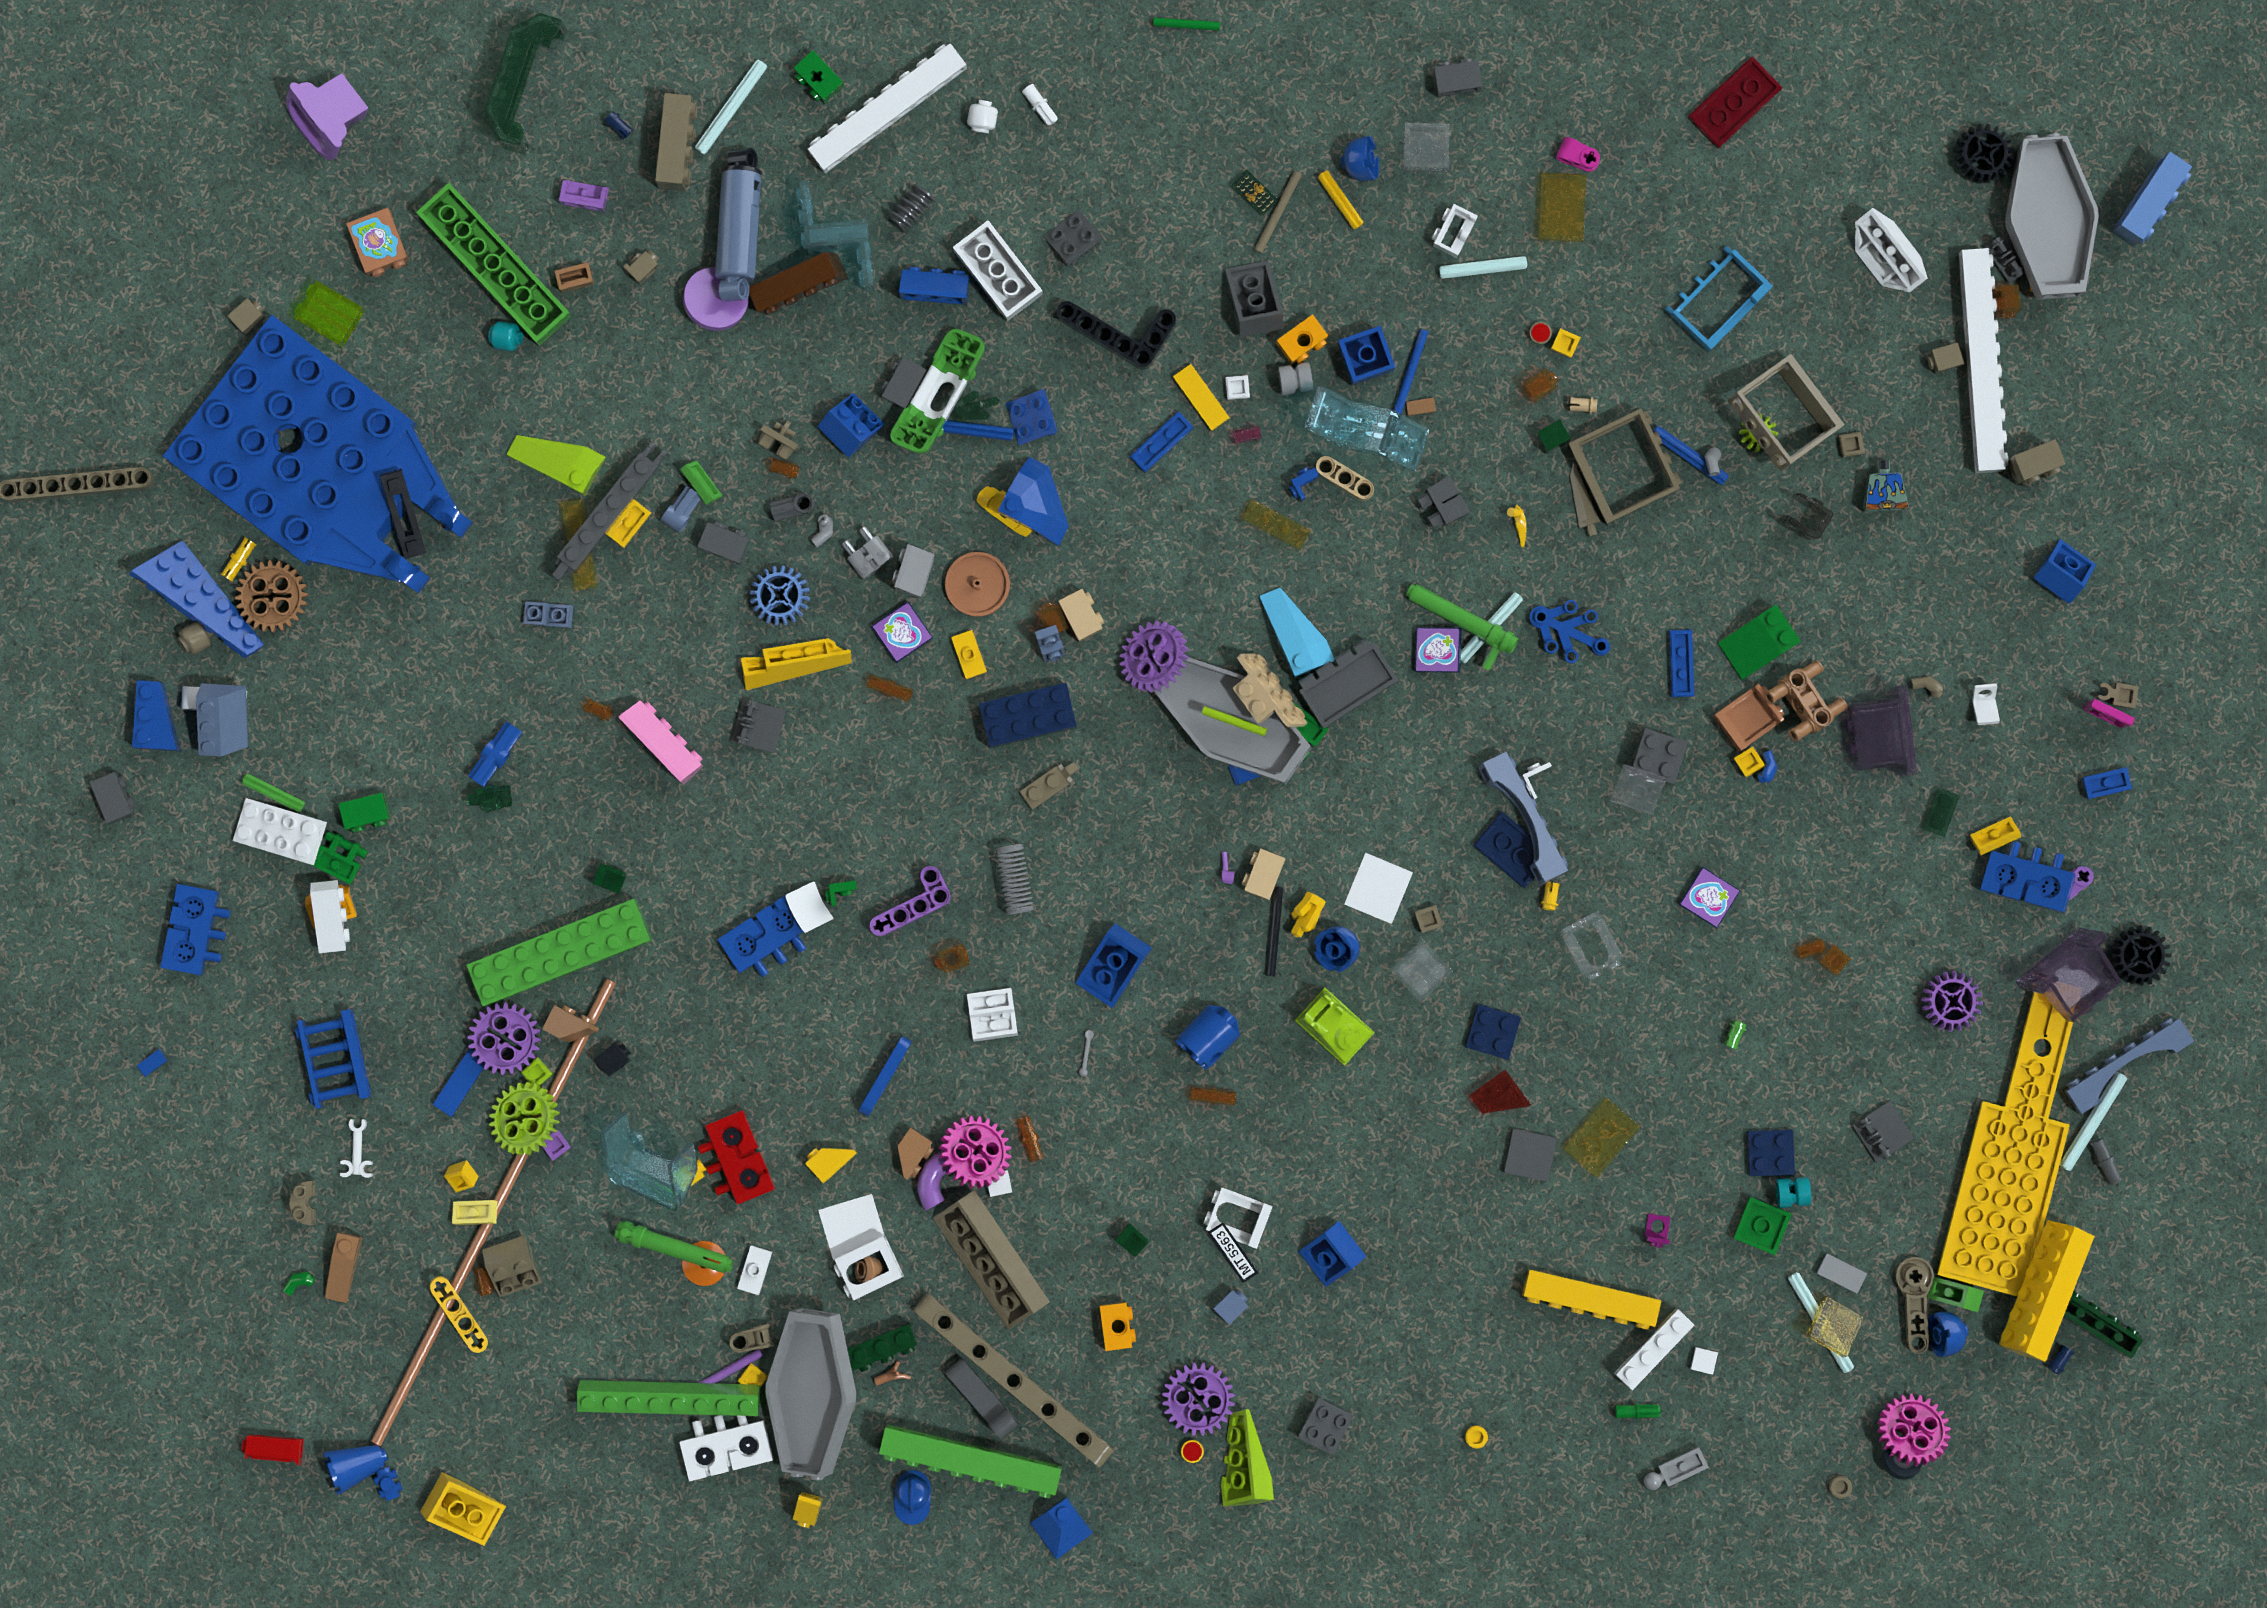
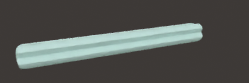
[695,60,767,155]
[2060,1072,2127,1171]
[1788,1272,1854,1373]

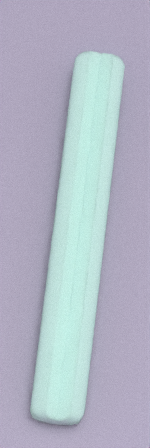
[1439,256,1527,279]
[1461,592,1523,663]

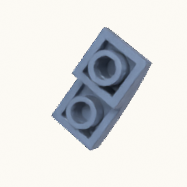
[523,602,573,628]
[1035,625,1066,662]

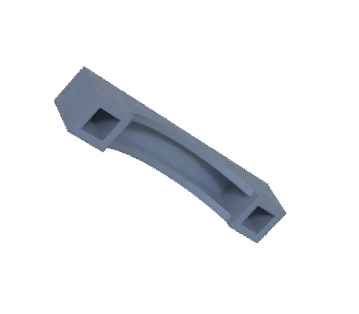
[1478,752,1568,886]
[2063,1017,2194,1114]

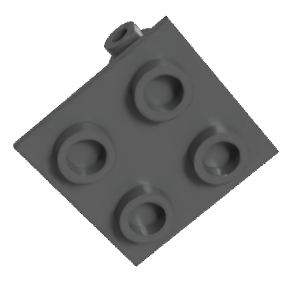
[1044,209,1103,266]
[1984,232,2025,284]
[731,699,786,753]
[1852,1101,1914,1163]
[1297,1398,1354,1455]

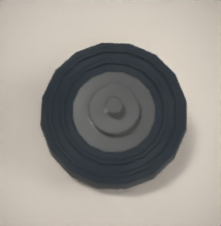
[1882,1448,1923,1480]

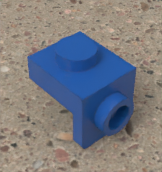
[1289,467,1319,502]

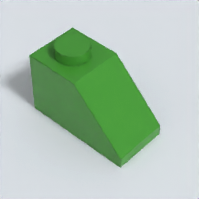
[1927,1277,1984,1312]

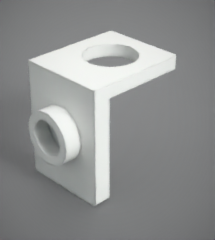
[1972,684,2000,725]
[1522,762,1551,799]

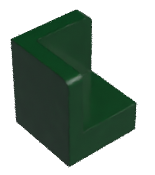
[1537,419,1571,454]
[592,863,628,894]
[1115,1223,1150,1257]

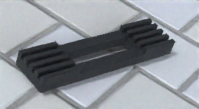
[380,468,426,559]

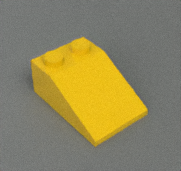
[420,1472,506,1546]

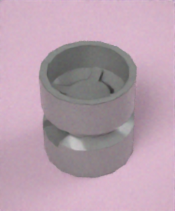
[1278,362,1313,396]

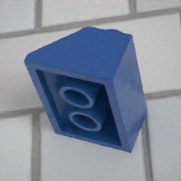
[899,267,969,305]

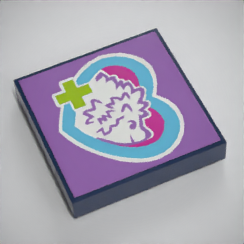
[871,602,933,663]
[1415,627,1462,673]
[1679,867,1741,929]

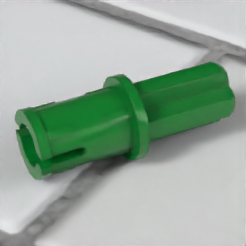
[1615,1402,1661,1420]

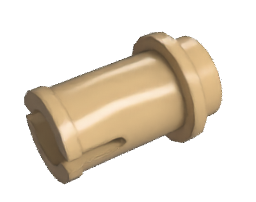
[1570,397,1598,415]

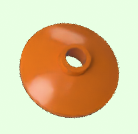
[682,1241,725,1286]

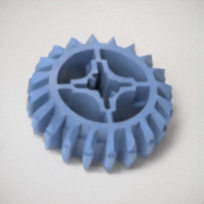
[750,565,810,626]

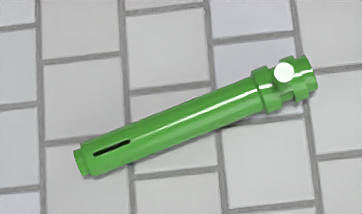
[1406,584,1519,671]
[615,1221,733,1273]

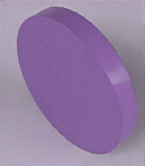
[683,267,748,331]

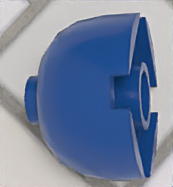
[1341,136,1379,181]
[1314,926,1360,972]
[1928,1312,1968,1357]

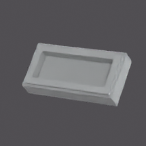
[1816,1253,1867,1293]

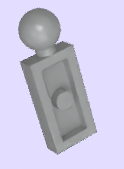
[1644,1447,1709,1490]

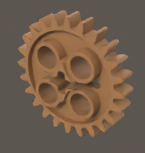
[235,560,309,633]

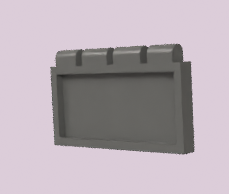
[1298,638,1399,729]

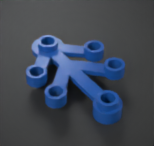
[1529,600,1610,664]

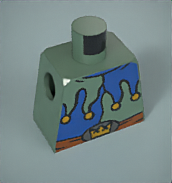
[1863,460,1909,512]

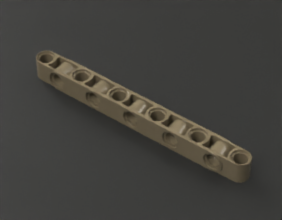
[913,1293,1115,1468]

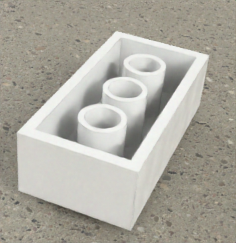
[953,221,1043,321]

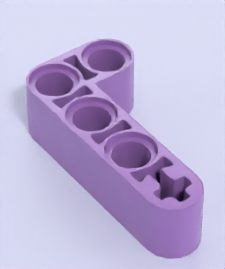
[870,866,951,936]

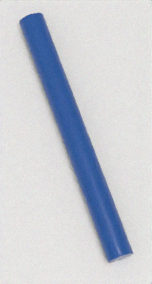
[1392,329,1428,416]

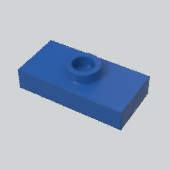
[2082,767,2132,799]

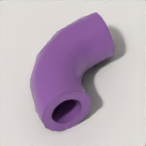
[917,1150,949,1211]

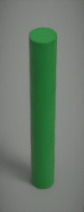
[1153,17,1220,31]

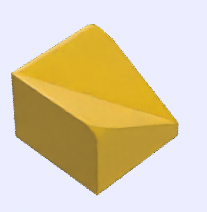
[444,1160,478,1193]

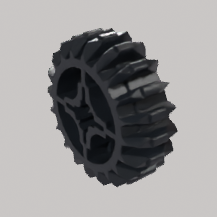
[1954,124,2014,184]
[2110,925,2171,986]

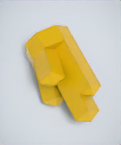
[1291,892,1326,937]

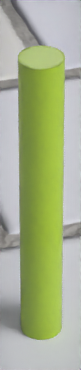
[1201,706,1268,737]

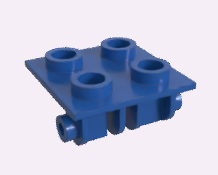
[1006,389,1057,445]

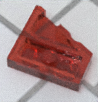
[1469,1069,1531,1114]

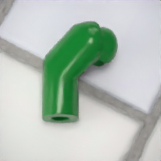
[282,1271,315,1296]

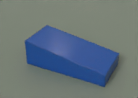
[137,1049,168,1077]

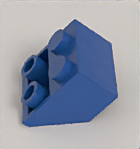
[817,393,885,458]

